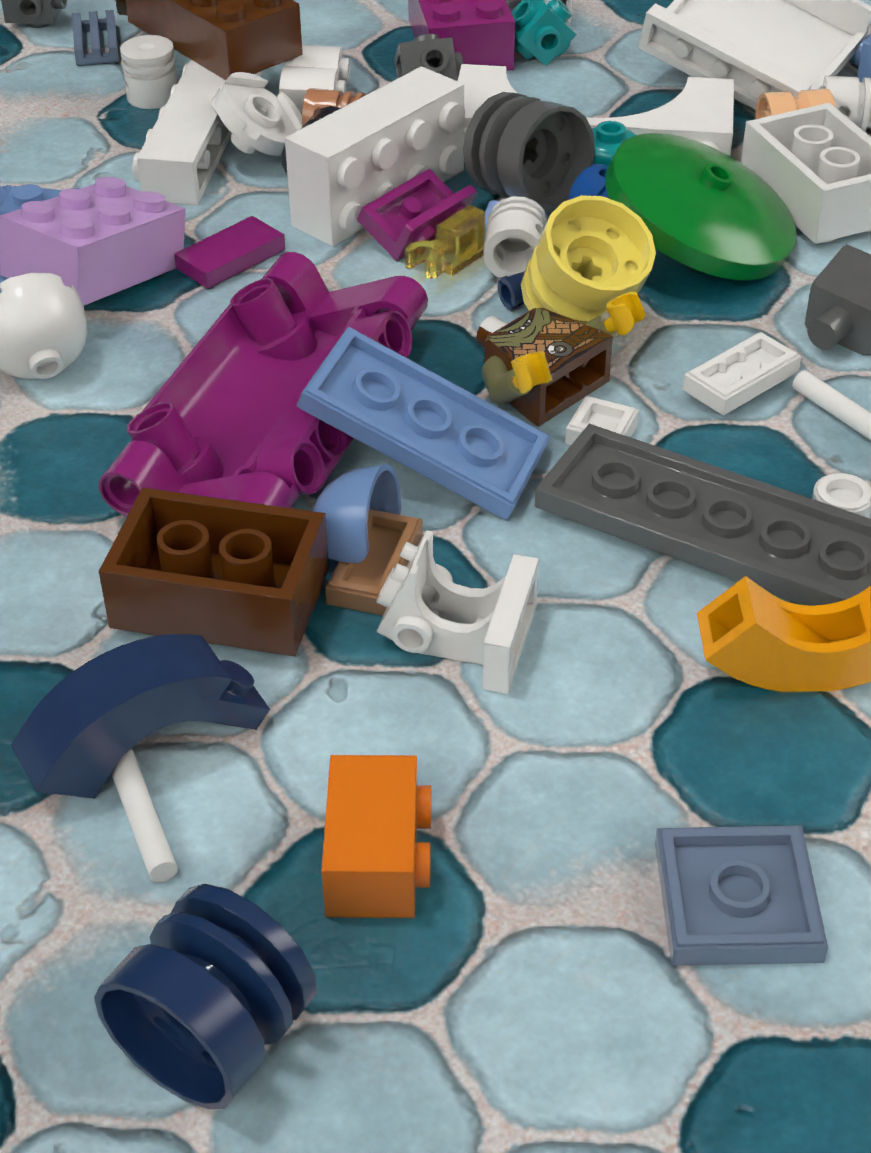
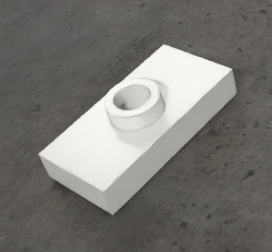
[682,332,801,416]

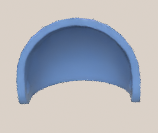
[313,464,402,563]

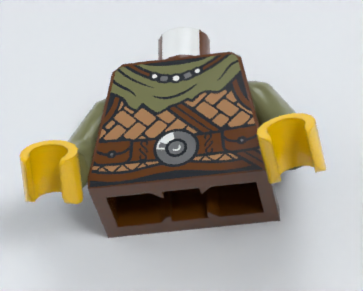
[476,292,646,427]

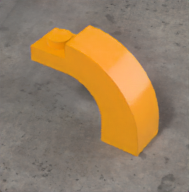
[697,576,871,692]

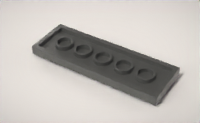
[535,423,871,606]

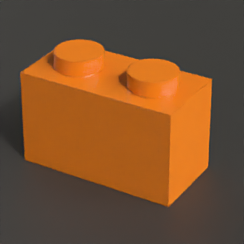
[321,755,432,918]

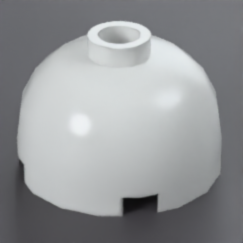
[0,273,88,379]

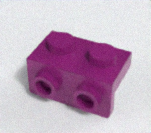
[357,168,478,262]

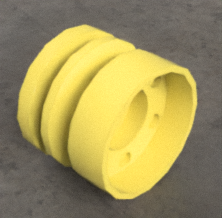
[521,196,656,322]

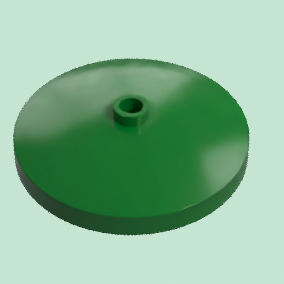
[605,133,796,280]

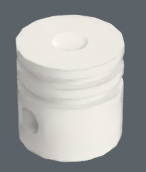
[120,35,178,109]
[822,76,871,135]
[484,196,548,278]

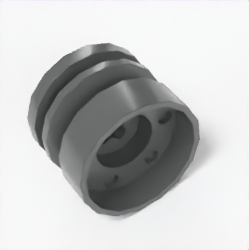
[463,92,595,210]

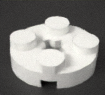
[211,72,302,156]

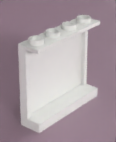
[638,0,871,110]

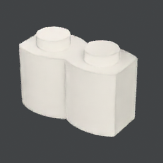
[279,45,350,115]

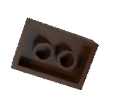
[98,487,329,657]

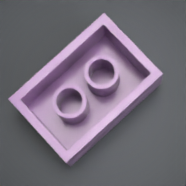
[0,177,186,306]

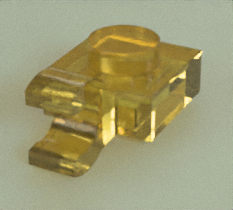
[405,205,485,279]

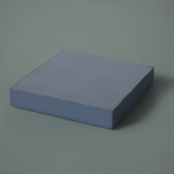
[655,826,828,966]

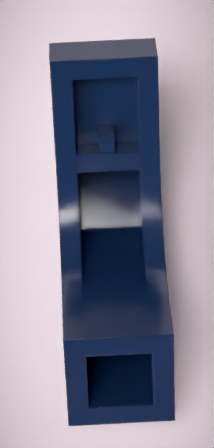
[11,634,270,799]

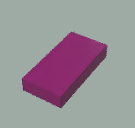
[174,216,285,289]

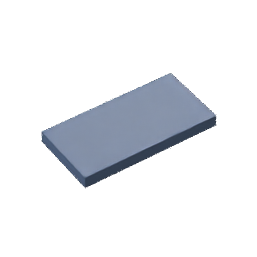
[296,327,551,521]

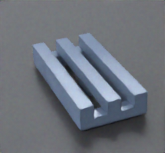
[72,10,119,66]

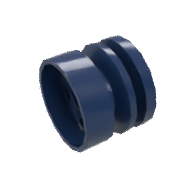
[94,884,317,1110]

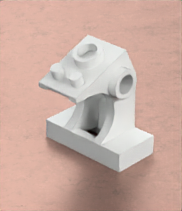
[376,530,539,694]

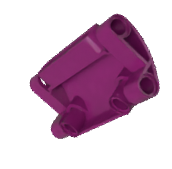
[98,252,428,517]

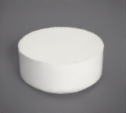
[812,473,871,518]

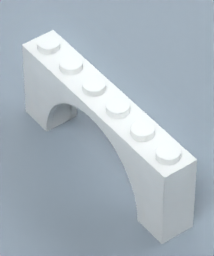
[458,64,734,156]

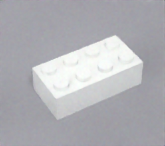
[285,66,465,247]

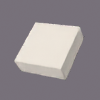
[565,396,639,445]

